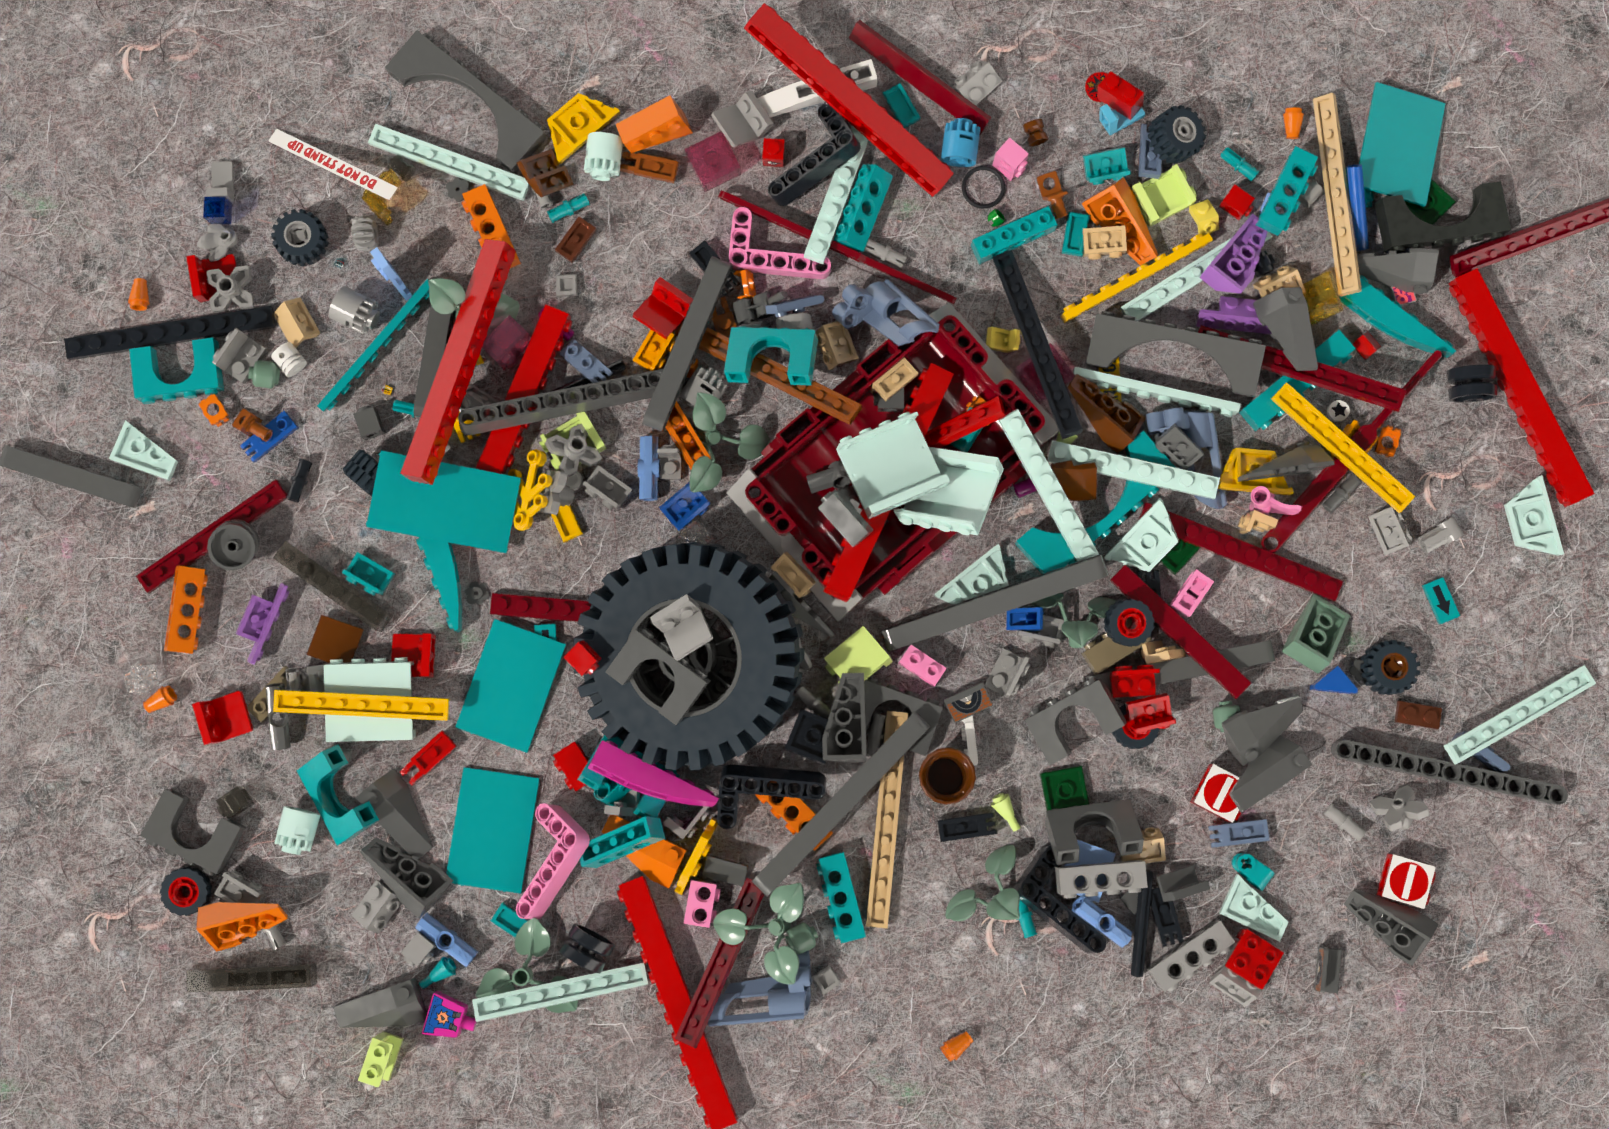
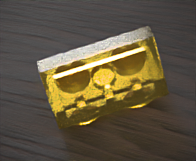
[361,169,402,226]
[1303,271,1344,325]

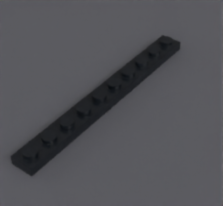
[992,250,1083,440]
[64,306,276,360]

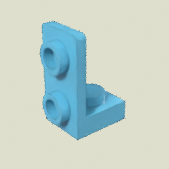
[1099,104,1145,135]

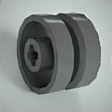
[207,519,260,571]

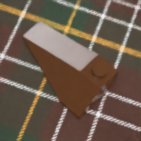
[1068,374,1146,454]

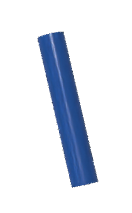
[1347,164,1369,251]

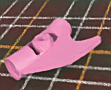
[1249,486,1302,516]

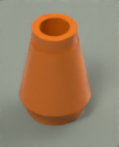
[1283,107,1304,139]
[128,278,150,311]
[143,685,177,713]
[940,1031,973,1062]

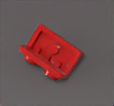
[1125,693,1176,734]

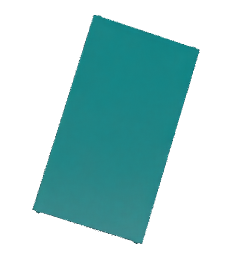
[366,450,521,553]

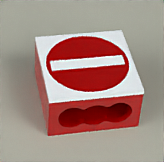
[1190,764,1241,823]
[1376,854,1436,909]

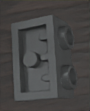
[1155,423,1204,470]

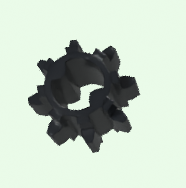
[1254,251,1276,278]

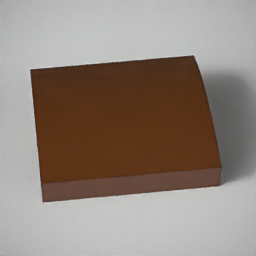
[517,149,574,197]
[1051,460,1097,501]
[306,615,364,663]

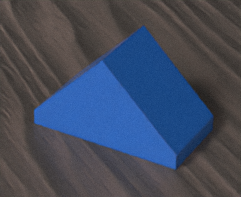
[1006,607,1043,631]
[1309,666,1358,694]

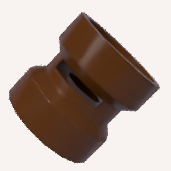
[1023,119,1049,147]

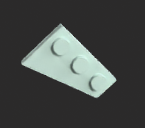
[109,420,178,481]
[1219,874,1288,942]

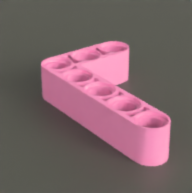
[729,207,831,279]
[516,803,590,919]

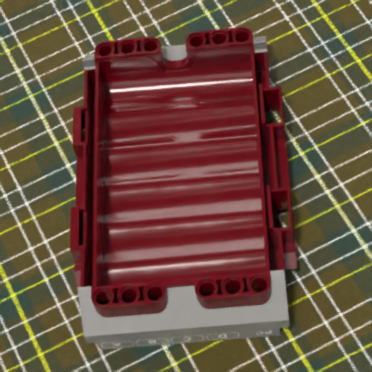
[727,303,1059,622]

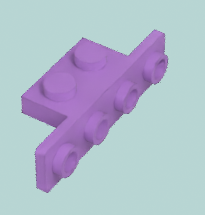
[1196,296,1272,334]
[235,583,289,665]

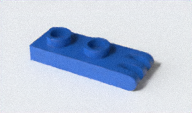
[240,411,299,463]

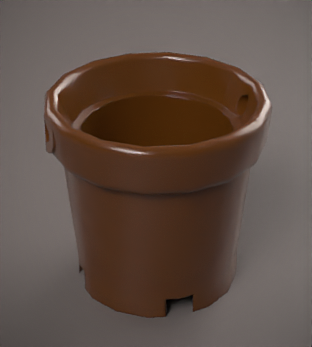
[919,747,976,805]

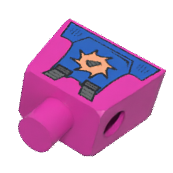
[422,991,477,1038]

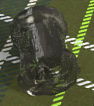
[387,154,416,182]

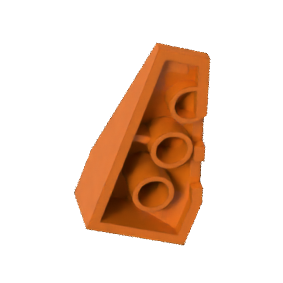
[1082,177,1158,266]
[602,815,688,889]
[196,902,288,952]

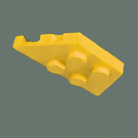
[547,93,621,164]
[1218,448,1294,495]
[674,817,718,895]

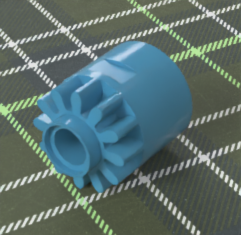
[941,118,980,167]

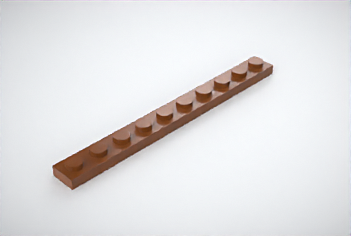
[675,319,862,425]

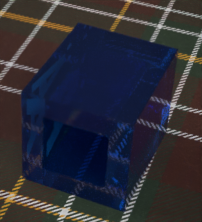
[203,197,232,224]

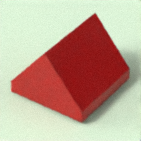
[1352,331,1381,360]

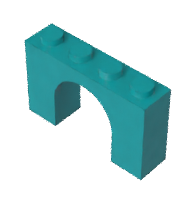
[724,326,818,386]
[129,337,224,404]
[577,735,680,818]
[297,744,379,846]

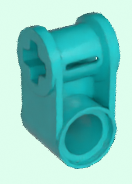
[594,777,632,806]
[1232,853,1275,891]

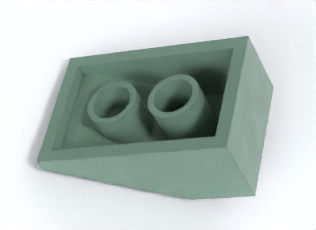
[1282,594,1350,674]

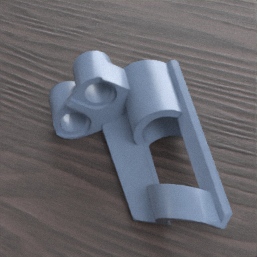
[832,279,939,346]
[1146,407,1228,509]
[707,951,812,1027]

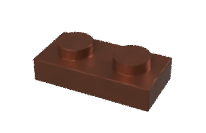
[555,216,597,263]
[1394,701,1442,730]

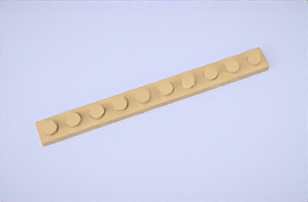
[1313,93,1362,297]
[866,711,908,929]

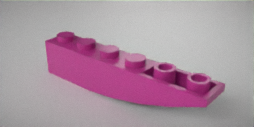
[588,740,719,807]

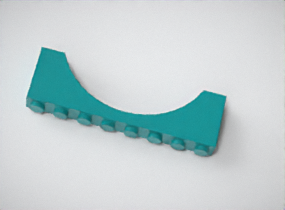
[1014,431,1176,574]

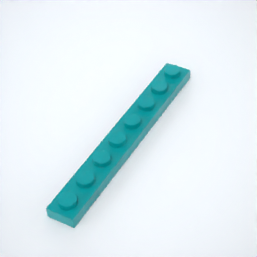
[317,279,429,412]

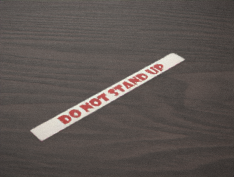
[268,129,398,200]

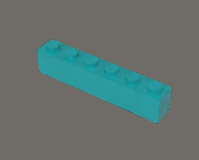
[1239,330,1356,431]

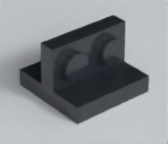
[785,709,828,765]

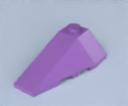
[1199,214,1268,294]

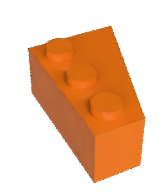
[615,95,693,153]

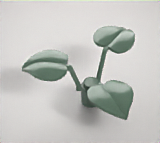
[428,278,520,363]
[689,392,770,493]
[1031,592,1117,648]
[945,844,1020,921]
[713,883,804,985]
[475,918,578,1013]

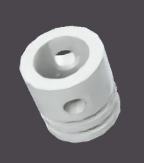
[271,342,307,377]

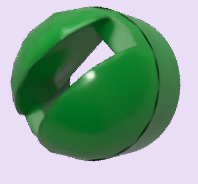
[987,208,1006,227]

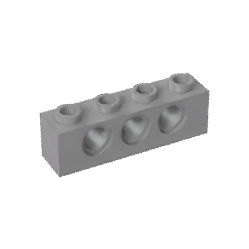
[1055,860,1148,898]
[1146,919,1235,992]

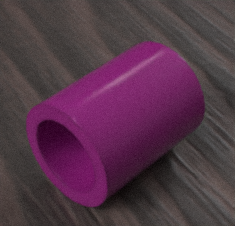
[1013,478,1037,498]

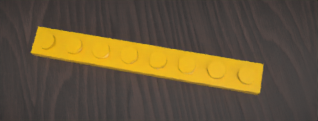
[1060,233,1213,323]
[1271,382,1415,513]
[273,690,450,721]

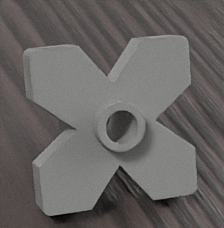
[207,265,255,313]
[545,424,602,478]
[539,470,574,515]
[1370,785,1430,832]

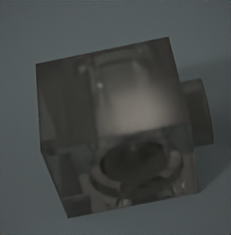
[216,786,255,819]

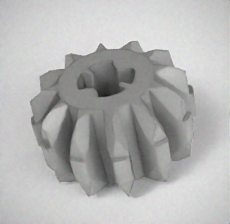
[351,215,379,251]

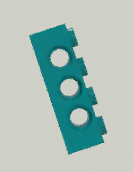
[1255,146,1318,236]
[833,164,893,252]
[971,206,1057,264]
[580,816,665,868]
[816,851,866,944]

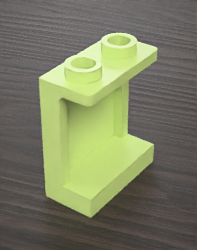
[1131,164,1197,227]
[539,412,607,471]
[824,626,893,683]
[358,1031,404,1087]

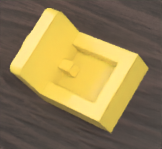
[1189,199,1219,236]
[986,327,1020,353]

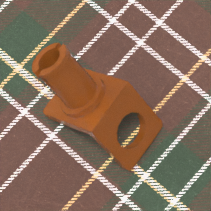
[1036,171,1068,219]
[232,409,273,442]

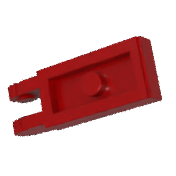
[400,730,457,786]

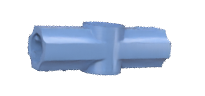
[638,436,660,501]
[1071,895,1132,948]
[415,913,478,967]

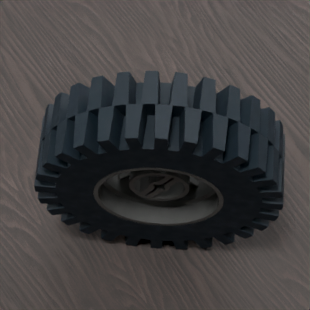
[573,542,805,770]

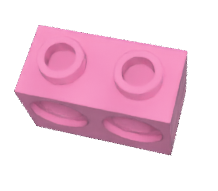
[992,138,1029,181]
[1169,569,1214,618]
[898,645,947,687]
[684,879,721,928]

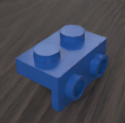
[659,482,711,531]

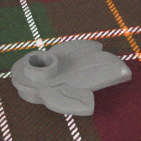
[197,223,238,262]

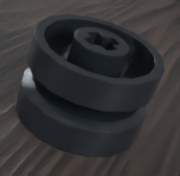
[1447,365,1498,403]
[559,923,616,974]

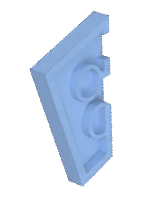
[370,247,412,301]

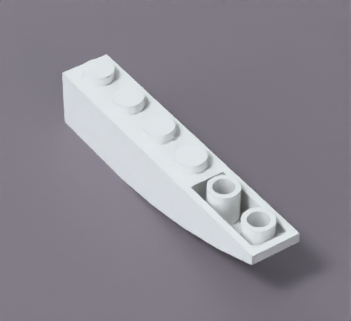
[757,59,877,117]

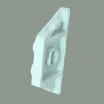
[1504,476,1564,556]
[1104,498,1179,572]
[934,544,1009,605]

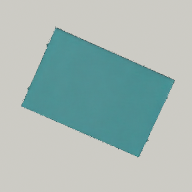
[1359,82,1446,207]
[455,619,567,753]
[446,767,540,894]

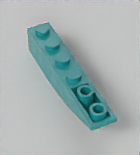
[1335,275,1457,358]
[416,537,462,632]

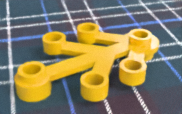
[508,449,552,531]

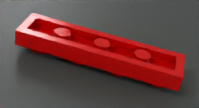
[925,396,1006,448]

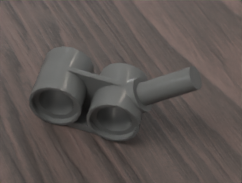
[732,290,788,325]

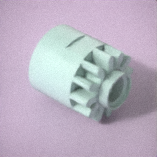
[584,132,623,181]
[274,806,320,855]

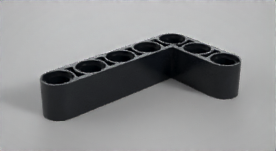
[768,103,861,206]
[717,764,827,830]
[1014,845,1106,954]

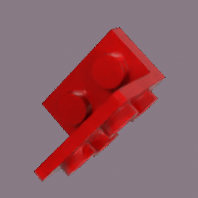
[186,254,237,303]
[633,277,693,339]
[391,633,436,678]
[1110,665,1160,698]
[192,691,253,745]
[1225,929,1284,989]

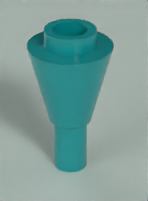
[419,957,457,989]

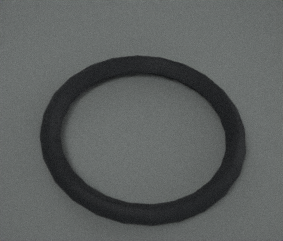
[962,166,1005,209]

